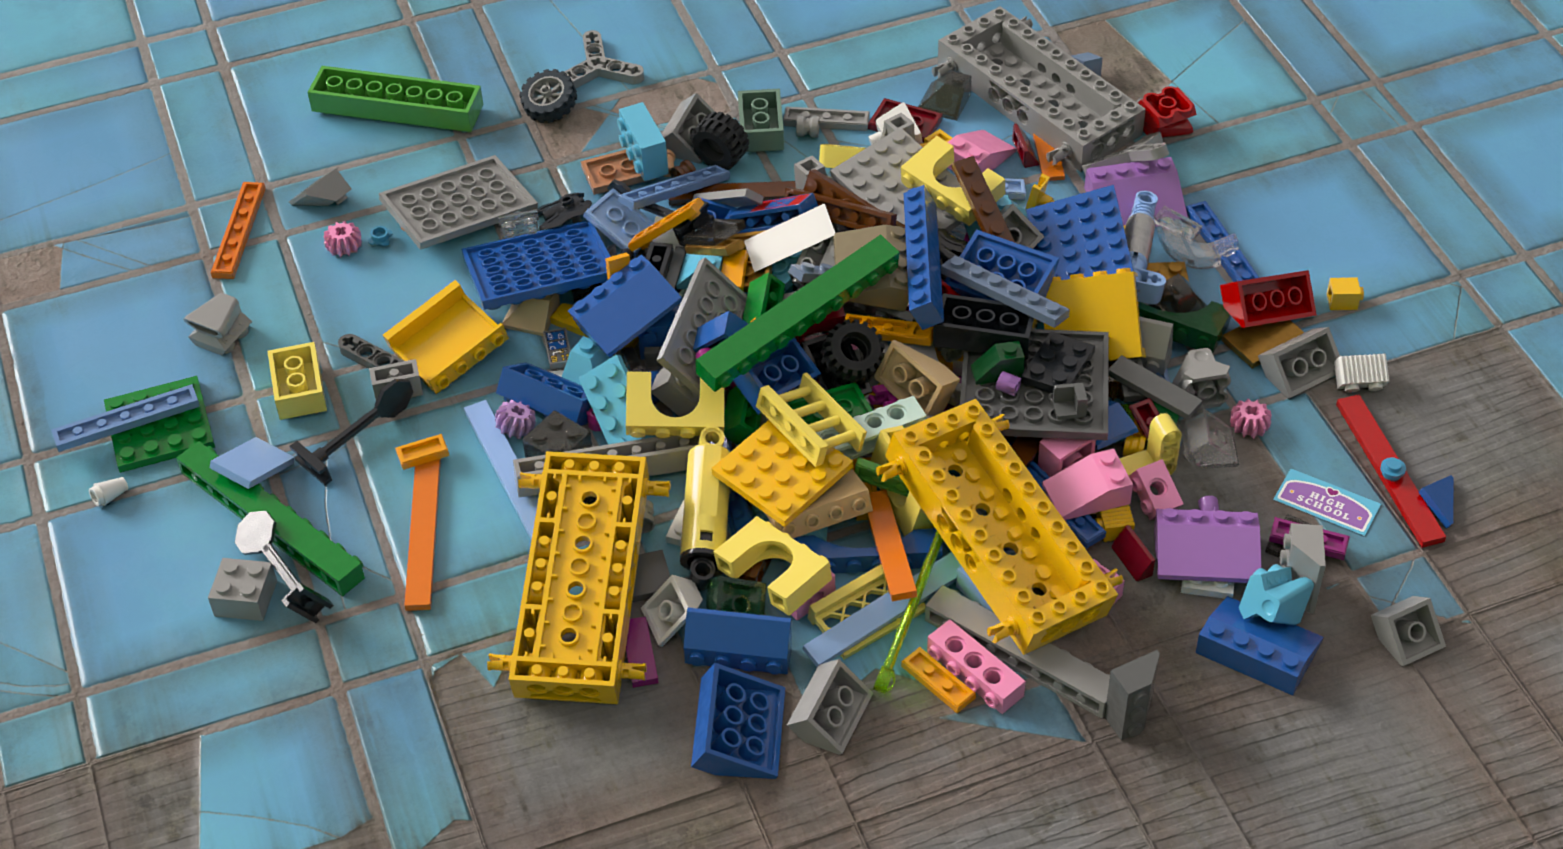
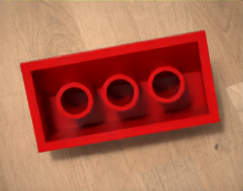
[1220,270,1317,328]

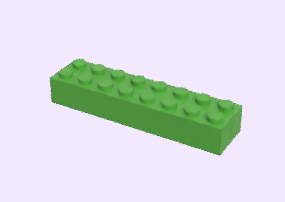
[307,66,484,132]

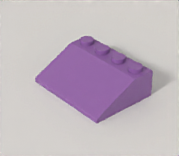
[1084,157,1188,225]
[1154,508,1261,583]

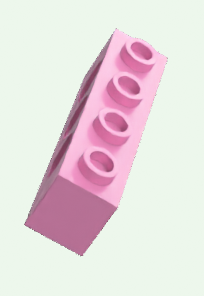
[927,619,1026,714]

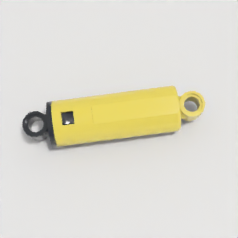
[680,426,730,591]

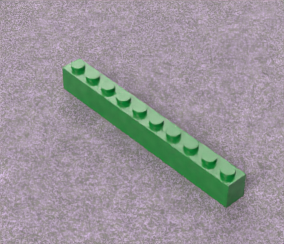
[696,234,900,392]
[176,441,365,597]

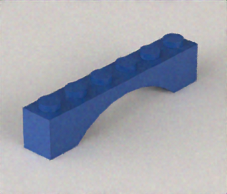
[790,528,943,574]

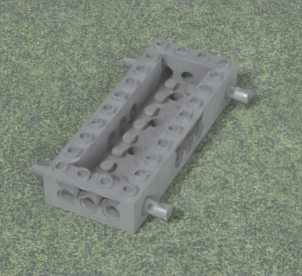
[932,6,1146,172]

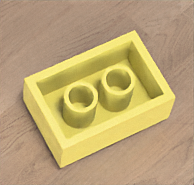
[268,342,327,420]

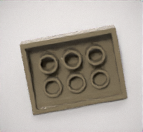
[833,225,909,312]

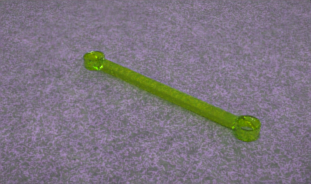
[872,530,943,694]

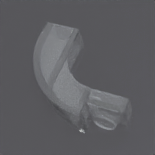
[1157,220,1239,269]

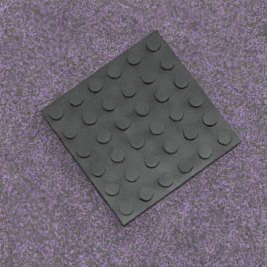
[960,329,1109,441]

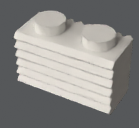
[1334,354,1389,393]

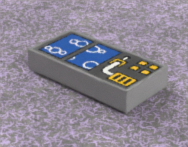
[543,328,571,370]

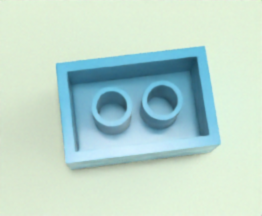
[617,102,669,181]

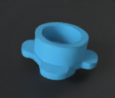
[368,226,393,246]

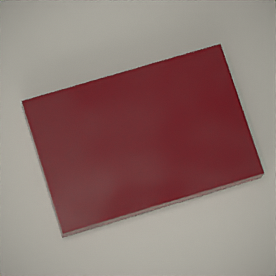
[868,98,943,143]

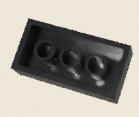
[933,293,1037,359]

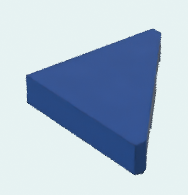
[1419,475,1454,529]

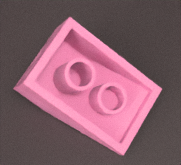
[947,130,1017,173]
[1042,449,1133,520]

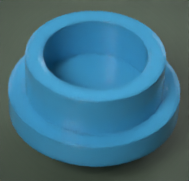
[1380,458,1406,481]

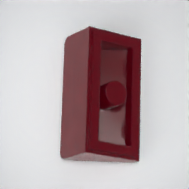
[1012,123,1039,168]
[1128,398,1160,441]
[1112,525,1155,581]

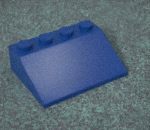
[944,229,1060,301]
[568,255,683,358]
[1196,596,1324,696]
[691,663,785,779]

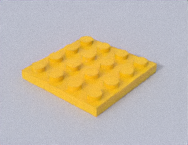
[711,420,854,527]

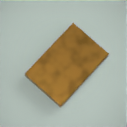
[1222,320,1305,369]

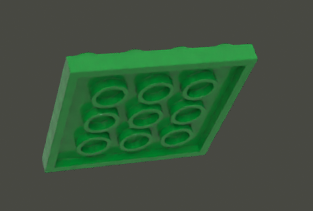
[104,376,215,473]

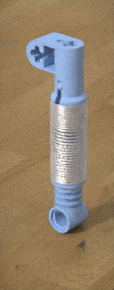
[1125,191,1166,304]

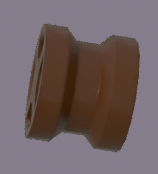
[670,160,696,178]

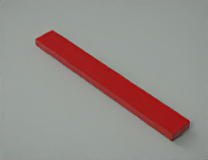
[1336,394,1446,548]

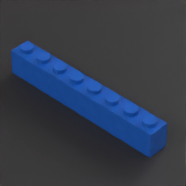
[904,185,944,330]

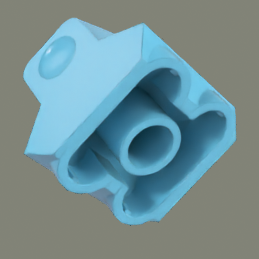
[1239,564,1314,625]

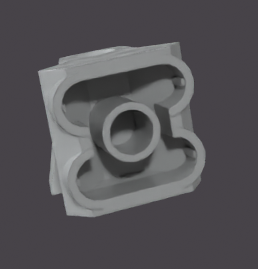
[183,293,252,355]
[1172,348,1231,410]

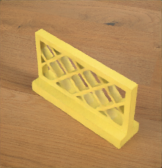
[807,564,926,660]

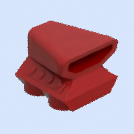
[1138,86,1197,138]

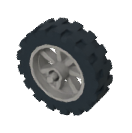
[519,69,577,123]

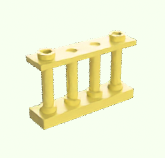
[756,373,867,467]

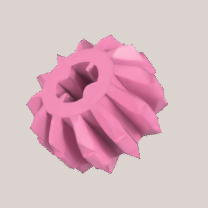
[324,221,362,258]
[1230,398,1272,439]

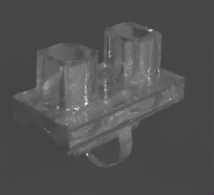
[498,209,541,239]

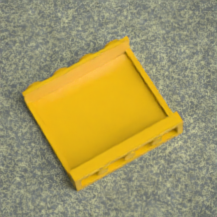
[1044,268,1146,362]
[383,280,509,394]

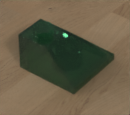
[706,576,767,615]

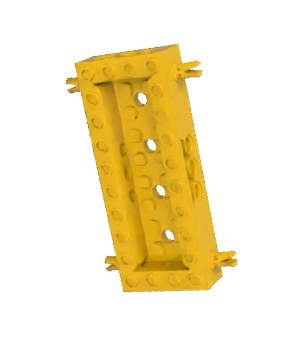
[876,399,1123,655]
[487,451,671,704]

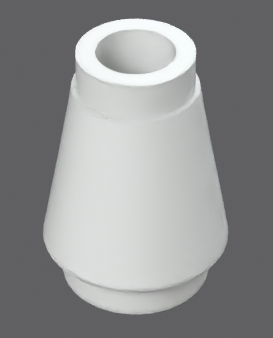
[89,477,128,506]

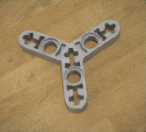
[558,30,644,93]
[1082,132,1169,176]

